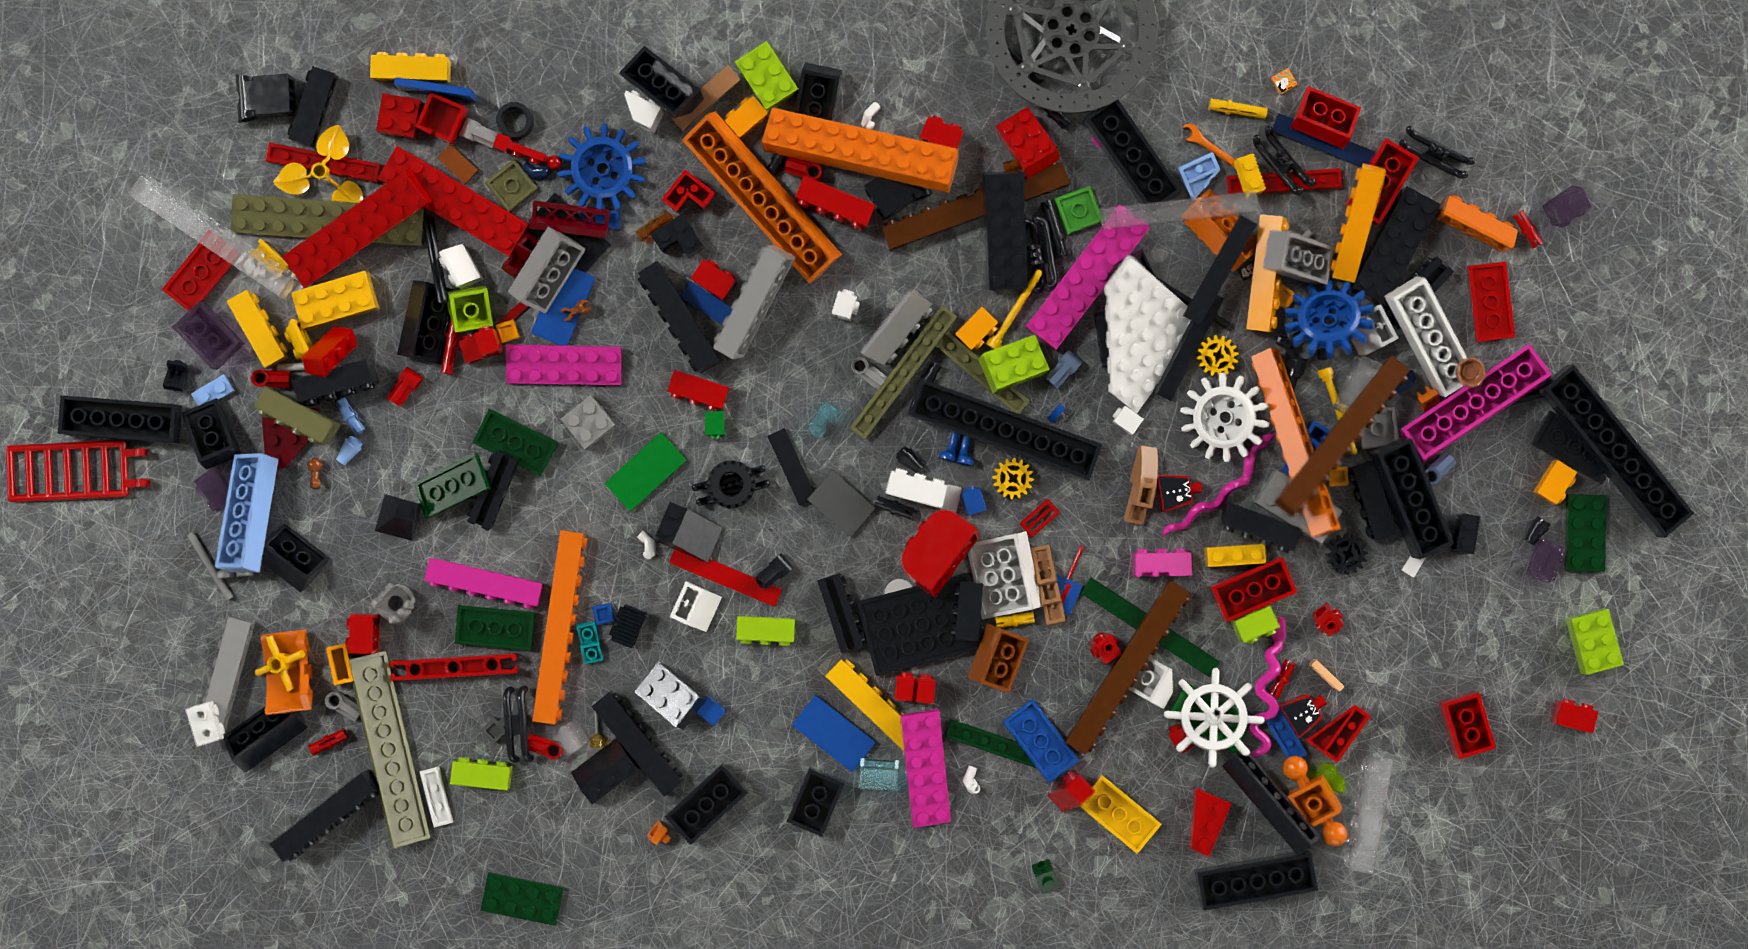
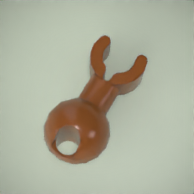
[560,299,591,321]
[307,458,322,488]

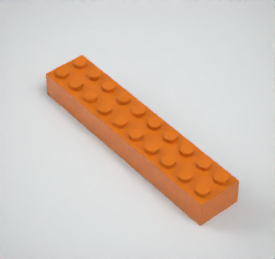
[762,108,959,193]
[682,111,842,283]

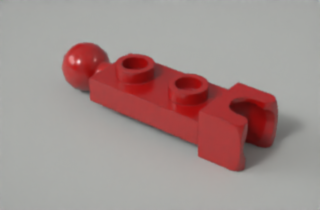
[493,133,562,170]

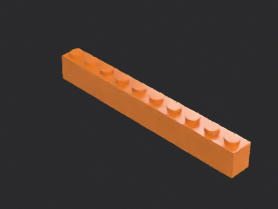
[1251,348,1340,537]
[532,530,588,725]

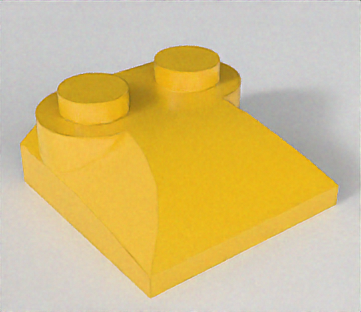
[284,318,314,360]

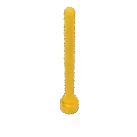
[985,269,1043,349]
[1317,366,1357,456]

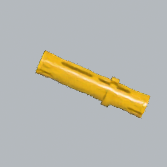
[1208,98,1268,120]

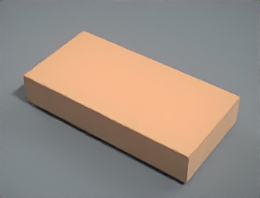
[1309,659,1345,691]

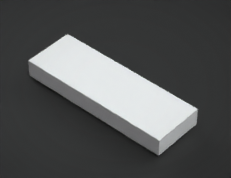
[420,766,453,827]

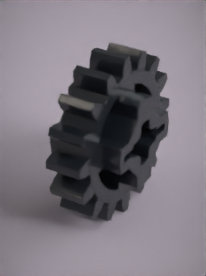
[1325,533,1368,575]

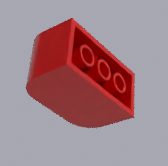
[901,510,980,598]

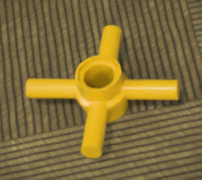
[255,635,305,691]

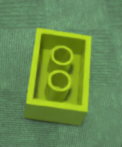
[735,41,798,112]
[978,335,1050,394]
[1565,608,1624,675]

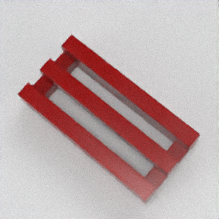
[1019,498,1060,538]

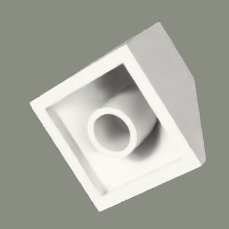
[1128,657,1173,709]

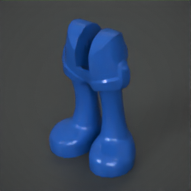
[939,432,974,466]

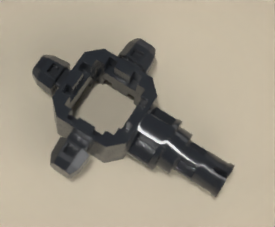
[1275,331,1328,391]

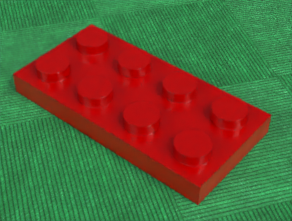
[161,230,241,314]
[1467,261,1515,342]

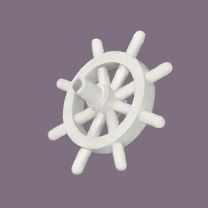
[1164,668,1264,767]

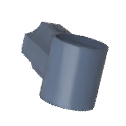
[1045,350,1083,389]
[1425,451,1457,485]

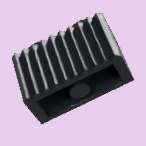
[1451,513,1480,554]
[609,604,648,649]

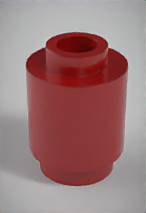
[1167,723,1194,753]

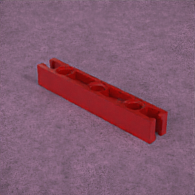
[390,653,519,681]

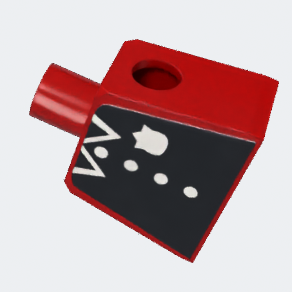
[1157,475,1202,512]
[1278,694,1327,738]

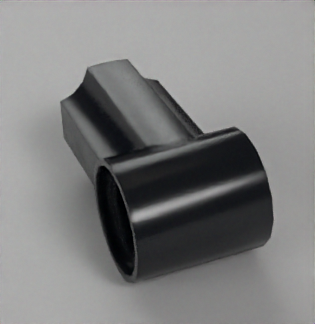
[755,553,794,590]

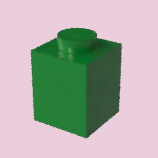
[705,412,725,439]

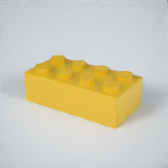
[291,271,380,331]

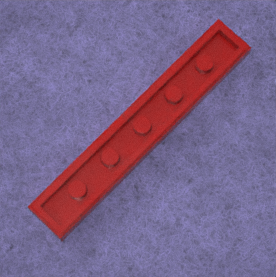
[265,142,382,183]
[1226,168,1342,196]
[669,549,782,607]

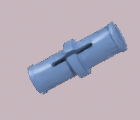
[335,397,366,436]

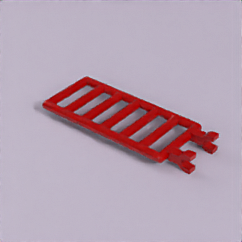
[6,440,150,502]

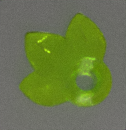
[1307,762,1345,793]

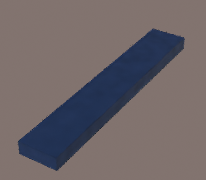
[1272,113,1375,168]

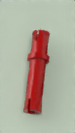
[440,317,461,375]

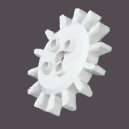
[1180,373,1269,462]

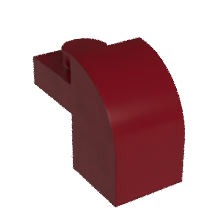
[501,233,539,279]

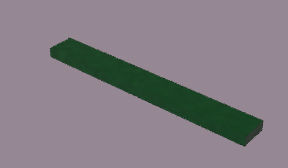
[1081,577,1220,677]

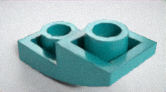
[576,620,604,664]

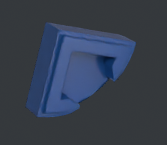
[1047,404,1066,423]

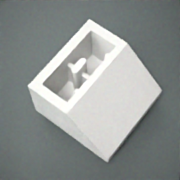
[625,90,664,134]
[439,244,483,289]
[1343,304,1399,358]
[670,581,722,632]

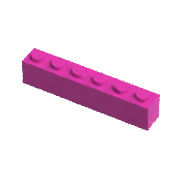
[424,558,544,609]

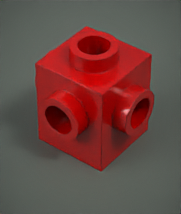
[1312,602,1344,637]
[1088,632,1122,664]

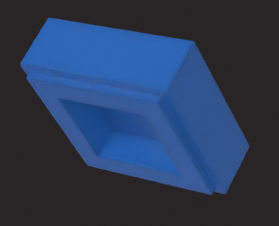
[592,603,615,625]

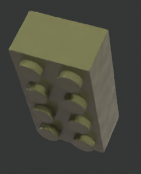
[254,386,341,446]

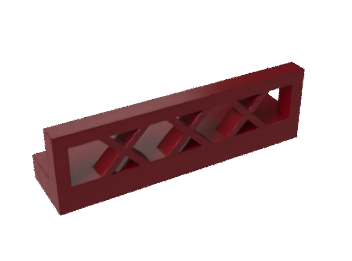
[529,200,610,238]

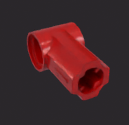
[784,157,823,181]
[387,367,424,407]
[251,369,292,388]
[528,733,565,760]

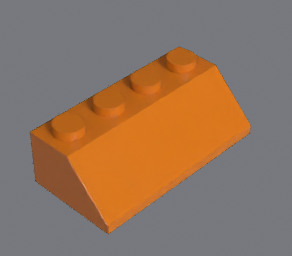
[1180,189,1257,272]
[1435,195,1518,253]

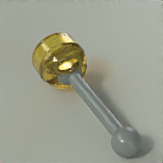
[590,701,605,747]

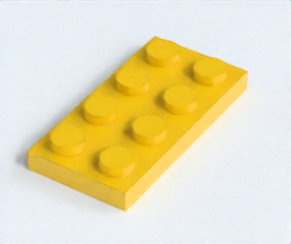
[1080,775,1162,854]

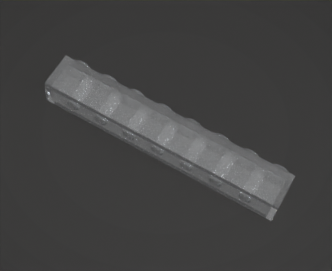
[1099,191,1258,230]

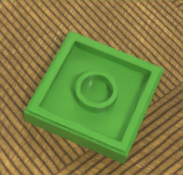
[1054,186,1103,235]

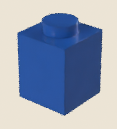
[961,486,986,515]
[697,696,727,726]

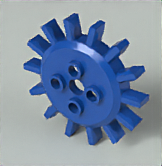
[558,123,646,210]
[1285,279,1374,359]

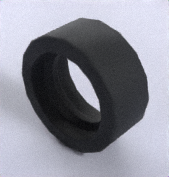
[496,102,534,140]

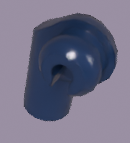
[522,161,551,179]

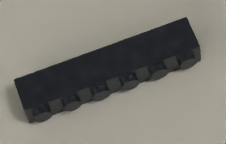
[591,691,683,796]
[1222,751,1321,856]

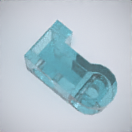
[809,401,840,437]

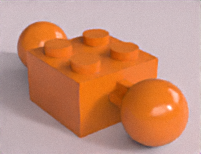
[1283,756,1347,847]

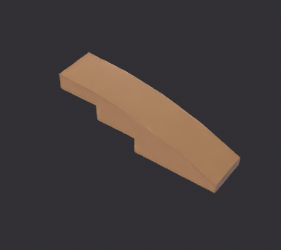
[671,65,741,131]
[1030,544,1066,627]

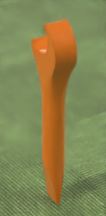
[1183,124,1236,169]

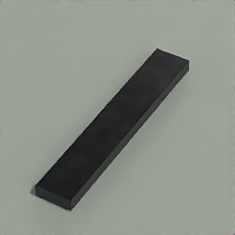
[1183,215,1257,325]
[1154,295,1224,401]

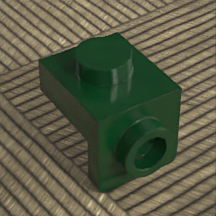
[1031,859,1060,894]

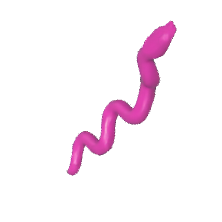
[1162,431,1275,536]
[1248,617,1286,758]

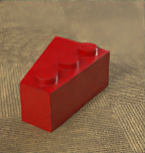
[1305,705,1371,764]
[1048,770,1095,812]
[1189,786,1232,857]

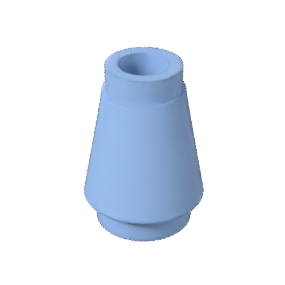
[336,436,363,465]

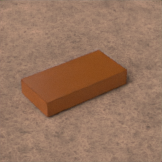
[437,144,478,185]

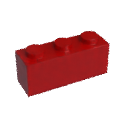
[301,326,357,377]
[667,369,730,412]

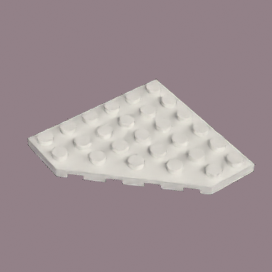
[1105,256,1191,414]

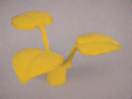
[273,125,364,203]

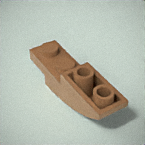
[1123,445,1158,525]

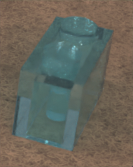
[859,758,899,791]

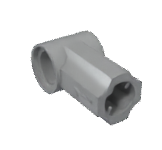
[458,117,498,149]
[851,357,887,390]
[325,691,360,722]

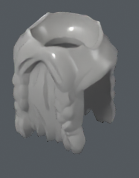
[370,583,415,624]

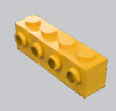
[370,52,451,84]
[227,290,289,369]

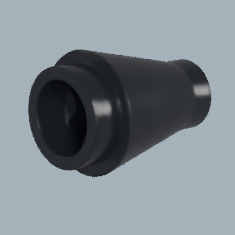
[895,446,924,473]
[1524,516,1550,545]

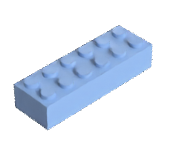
[215,453,278,572]

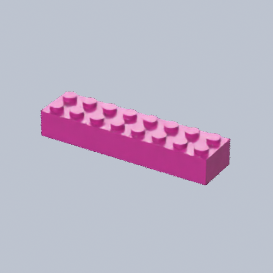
[1025,204,1150,351]
[1399,344,1552,464]

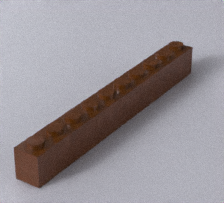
[882,161,1070,251]
[1274,355,1410,517]
[1065,579,1191,754]

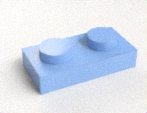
[191,374,235,406]

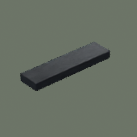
[767,428,813,506]

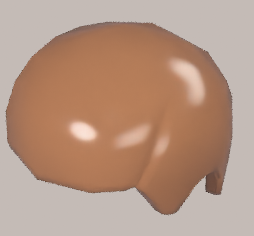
[1456,358,1486,387]

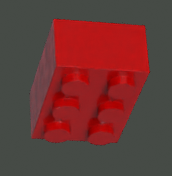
[1290,86,1362,149]
[995,107,1060,179]
[1438,691,1496,759]

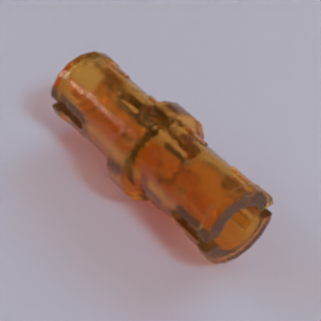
[635,210,673,242]

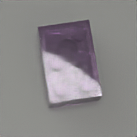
[172,301,245,370]

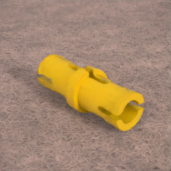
[995,611,1035,628]

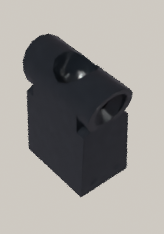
[235,73,296,123]
[863,177,933,221]

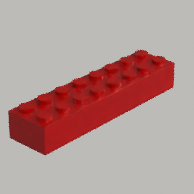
[377,146,530,257]
[282,169,432,288]

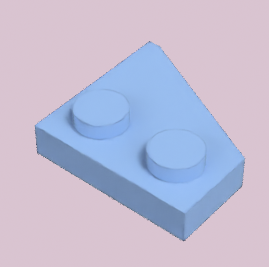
[1177,152,1220,202]

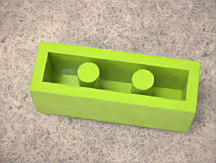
[736,616,795,646]
[450,757,513,790]

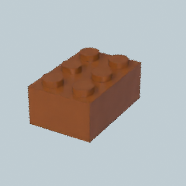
[967,624,1029,693]

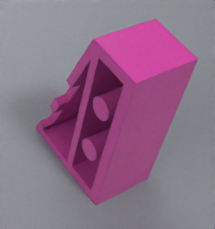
[1132,549,1192,577]

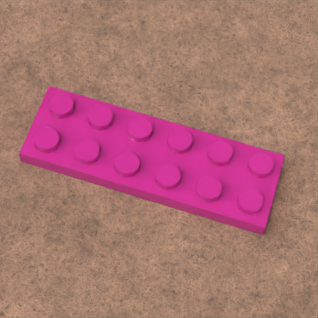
[506,344,622,385]
[900,709,951,828]

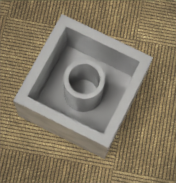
[561,395,617,450]

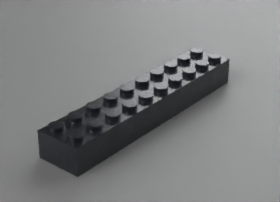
[1537,364,1694,538]
[907,379,1103,481]

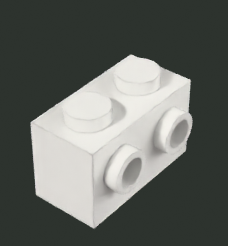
[832,289,860,322]
[186,701,225,746]

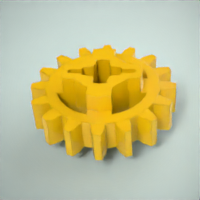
[1196,335,1239,377]
[992,458,1034,499]

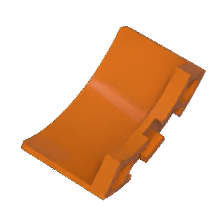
[260,629,313,715]

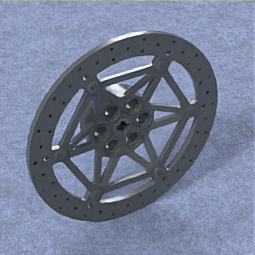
[986,0,1158,113]

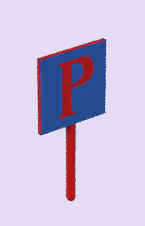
[1056,546,1084,615]

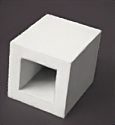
[1113,406,1144,435]

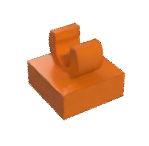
[1416,386,1440,412]
[647,819,671,845]

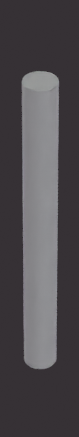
[187,532,233,601]

